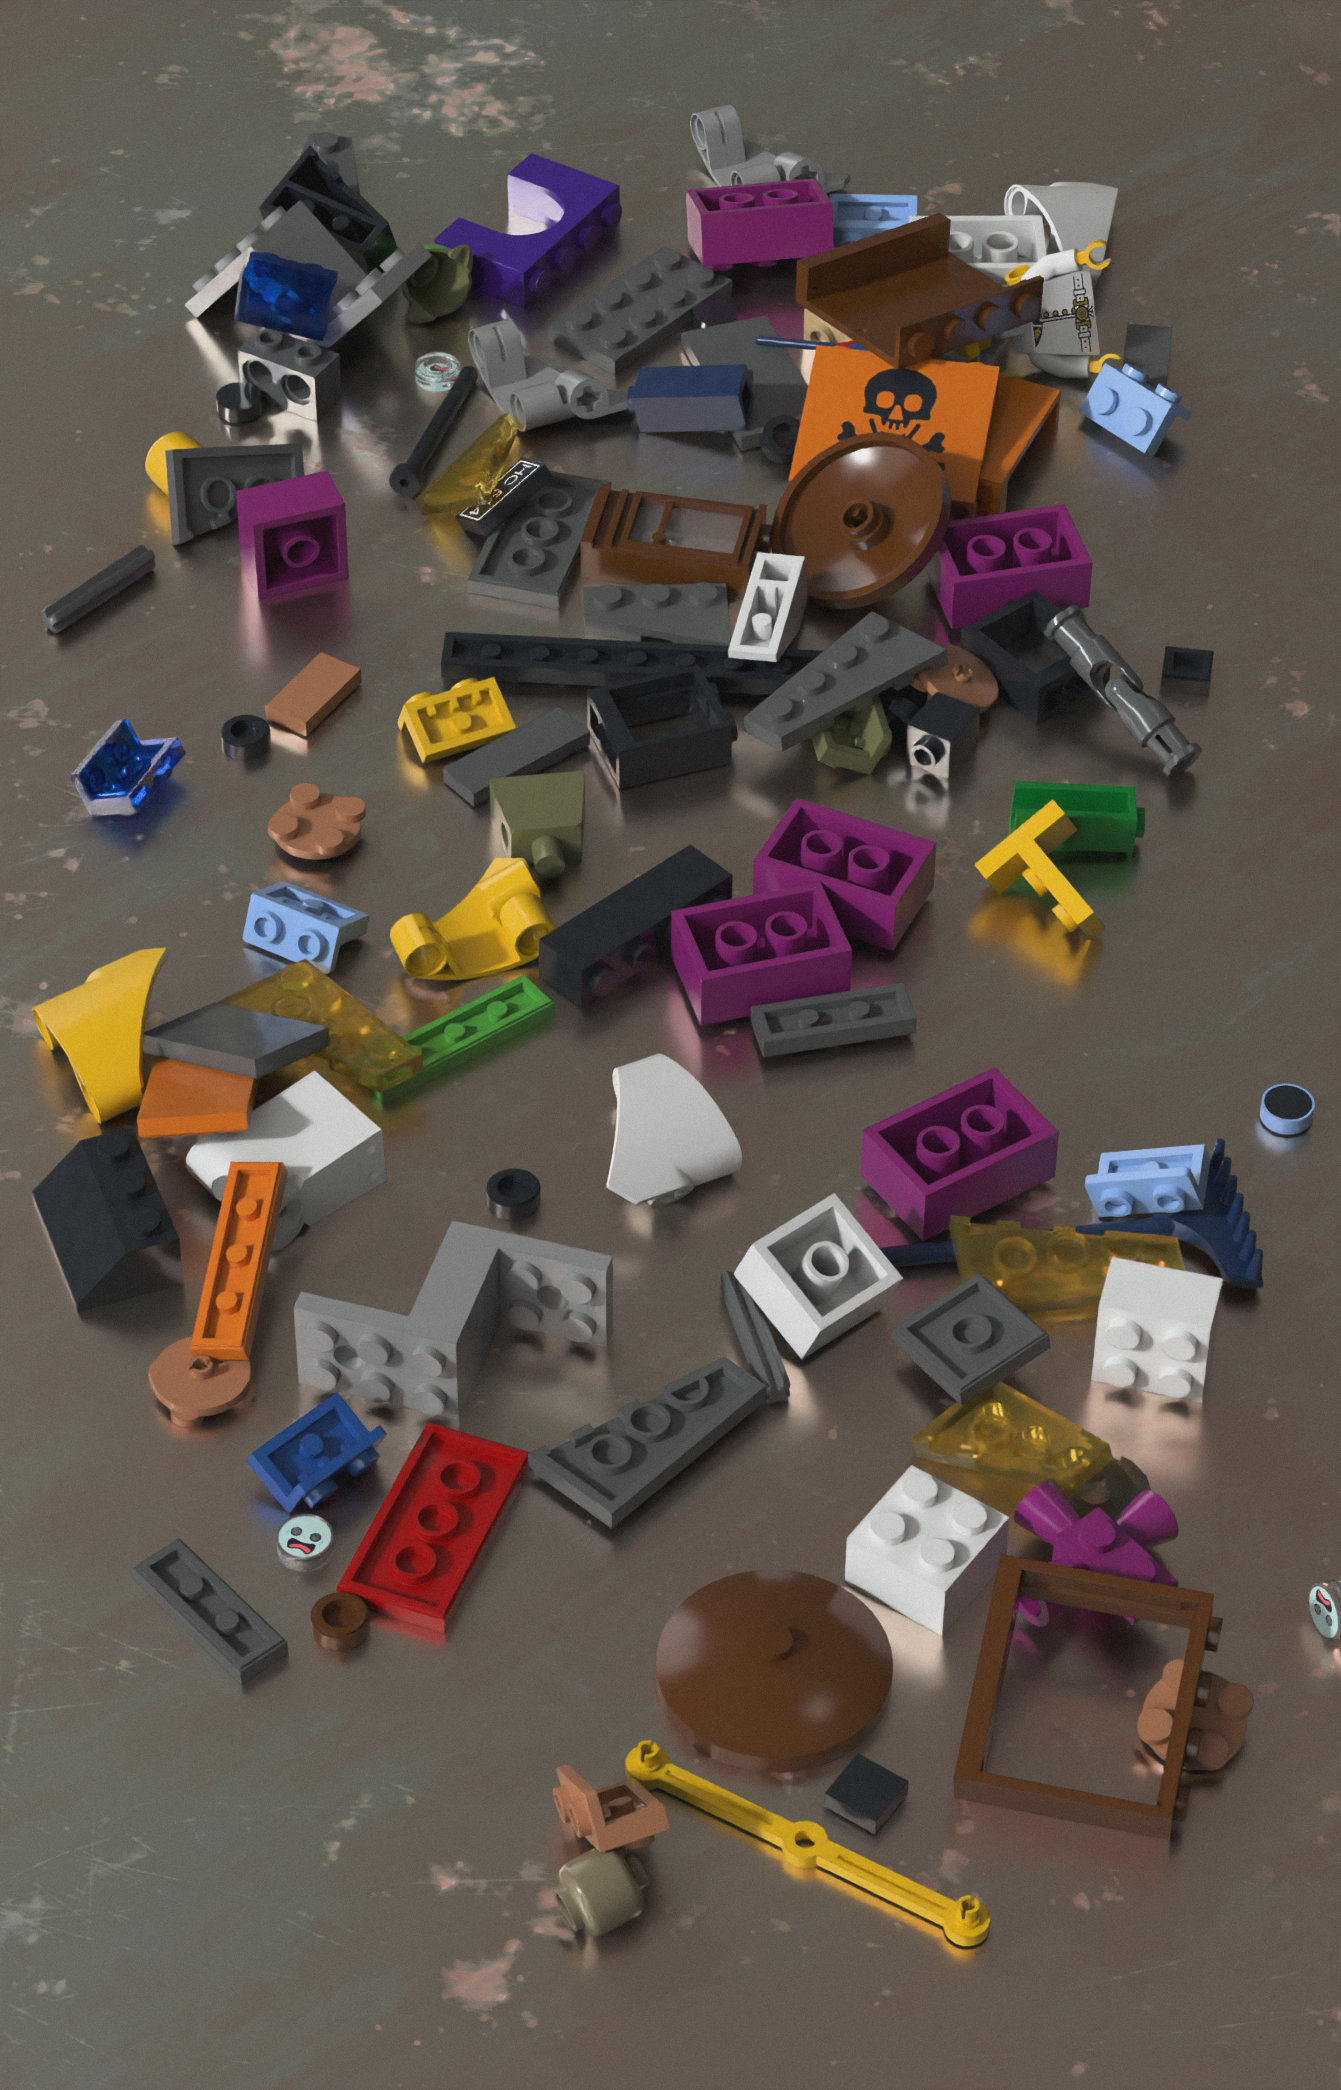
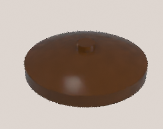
[771,432,951,609]
[655,1569,893,1773]

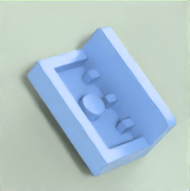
[830,194,917,248]
[1078,363,1192,456]
[1084,1144,1211,1217]

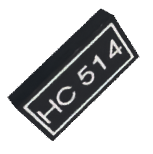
[455,457,553,536]

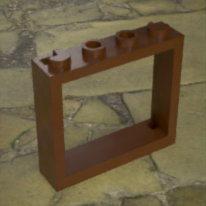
[953,1554,1223,1840]

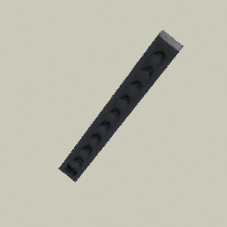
[441,632,928,702]

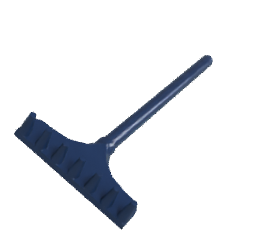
[879,1138,1264,1288]

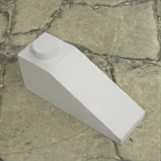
[728,552,808,662]

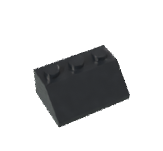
[32,1127,184,1312]

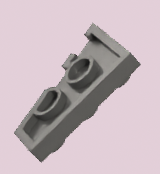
[165,443,304,545]
[583,582,731,646]

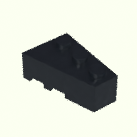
[259,145,398,275]

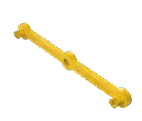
[625,1740,990,1946]

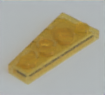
[218,959,424,1093]
[949,1215,1185,1314]

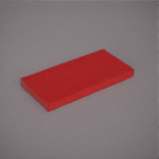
[336,1422,531,1634]

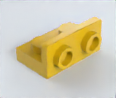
[397,677,516,764]

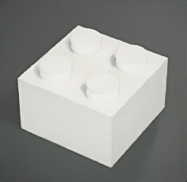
[734,1193,903,1360]
[1091,1257,1223,1403]
[845,1465,1009,1636]

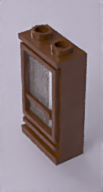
[580,483,773,600]

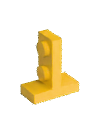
[974,799,1106,941]

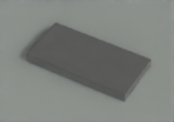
[681,315,808,450]
[467,471,611,609]

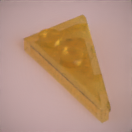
[415,413,519,516]

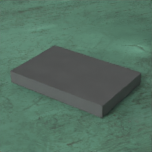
[143,1002,330,1079]

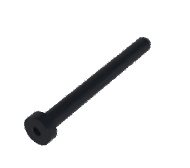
[389,366,478,497]

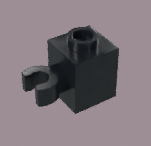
[887,692,980,779]

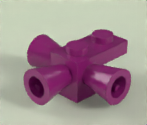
[1014,1479,1179,1627]

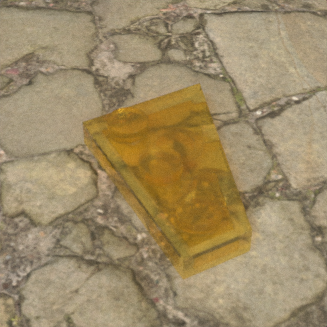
[910,1381,1113,1494]

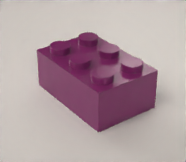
[686,178,834,271]
[925,504,1093,628]
[753,798,937,951]
[671,882,852,1026]
[860,1067,1059,1241]

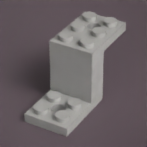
[184,200,432,349]
[293,1220,613,1420]

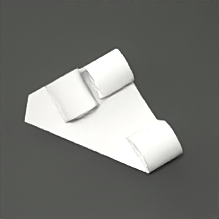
[1004,182,1119,288]
[606,1053,742,1208]

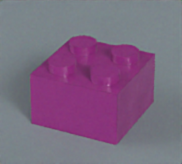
[236,470,349,600]

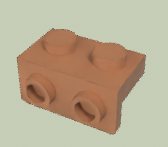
[553,1764,671,1853]

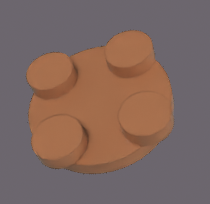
[911,644,999,713]
[268,783,366,860]
[148,1336,257,1428]
[1137,1659,1254,1770]

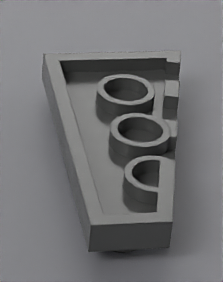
[528,1357,766,1528]

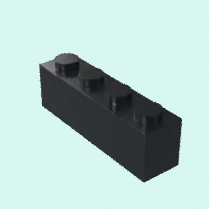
[539,844,733,1009]

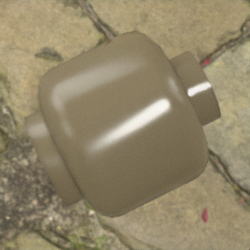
[553,1848,649,1936]

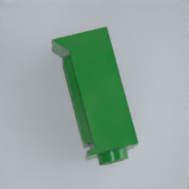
[1009,781,1145,858]

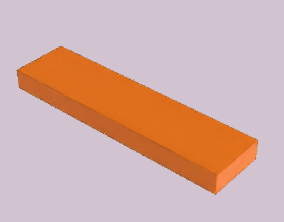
[190,1162,288,1360]

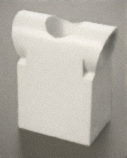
[185,1071,387,1251]

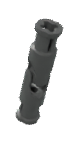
[1044,605,1202,778]

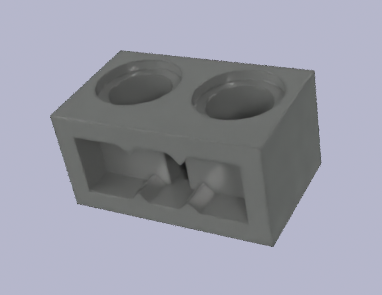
[238,326,342,422]

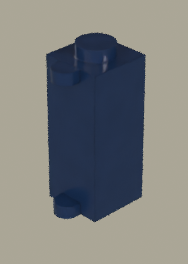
[627,364,755,432]

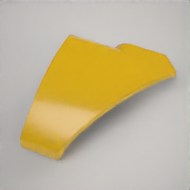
[390,858,556,981]
[32,947,169,1124]

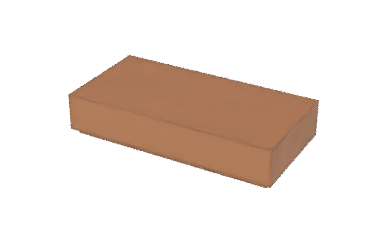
[265,652,362,736]

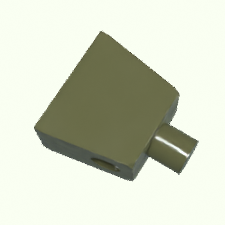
[489,770,585,879]

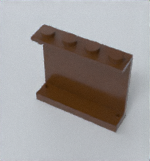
[795,213,1044,370]

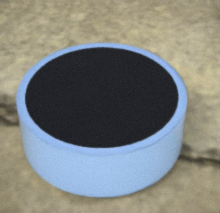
[1260,1084,1315,1135]

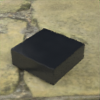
[1160,646,1214,695]
[824,1753,909,1834]

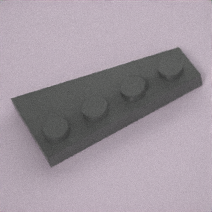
[744,612,948,752]

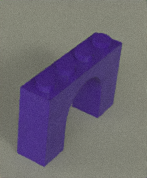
[434,153,622,309]

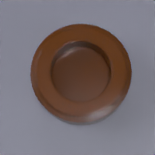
[310,1592,370,1651]

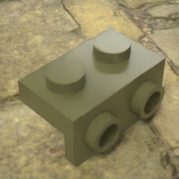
[811,694,892,775]

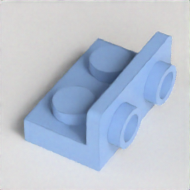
[243,881,370,974]

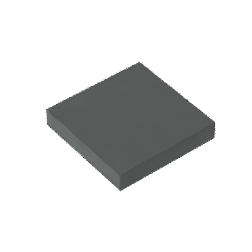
[891,1272,1051,1406]

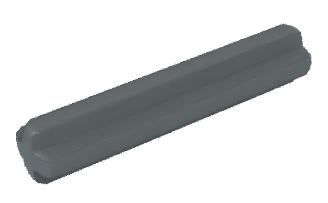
[41,545,156,633]
[720,1270,791,1404]

